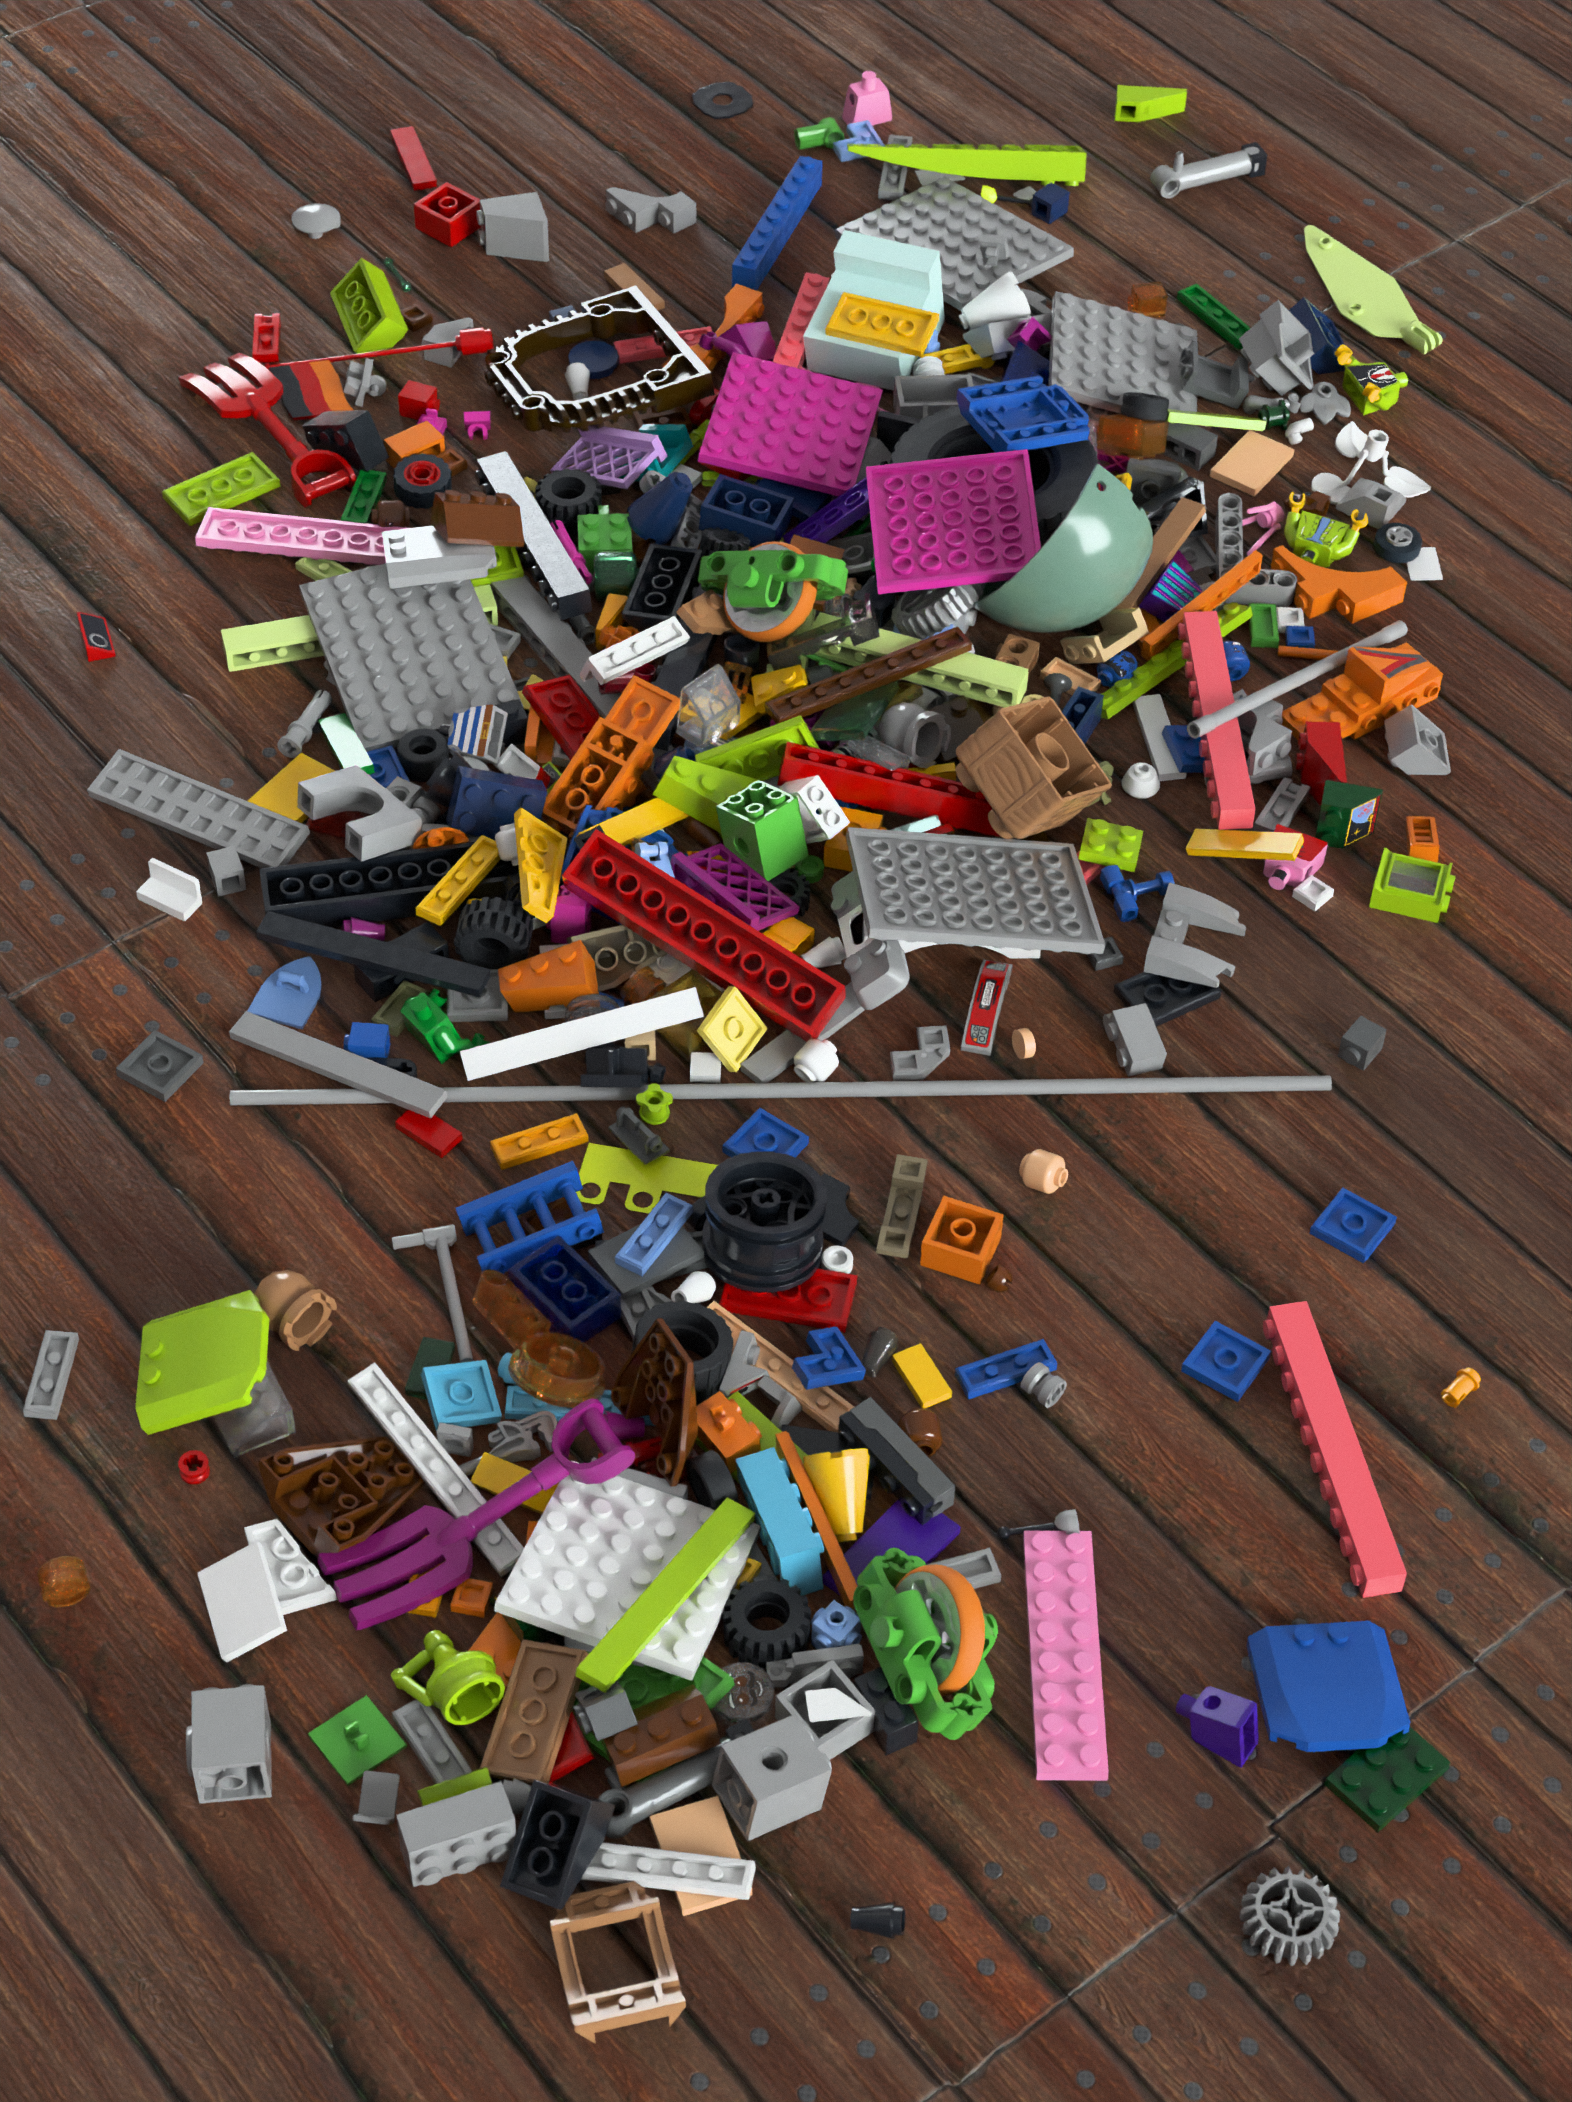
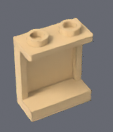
[1060,608,1149,664]

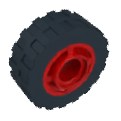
[393,453,452,509]

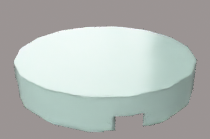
[891,815,941,833]

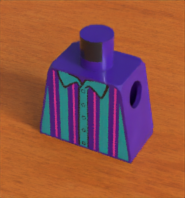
[1139,560,1203,622]

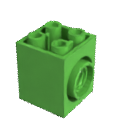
[716,780,809,881]

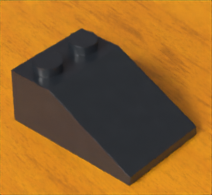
[500,1779,615,1910]

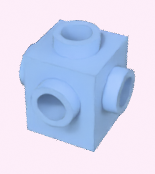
[811,1600,862,1649]

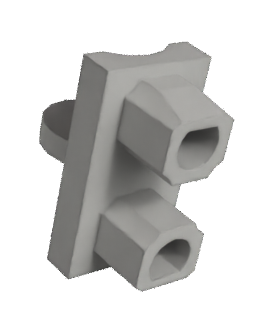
[343,358,386,407]

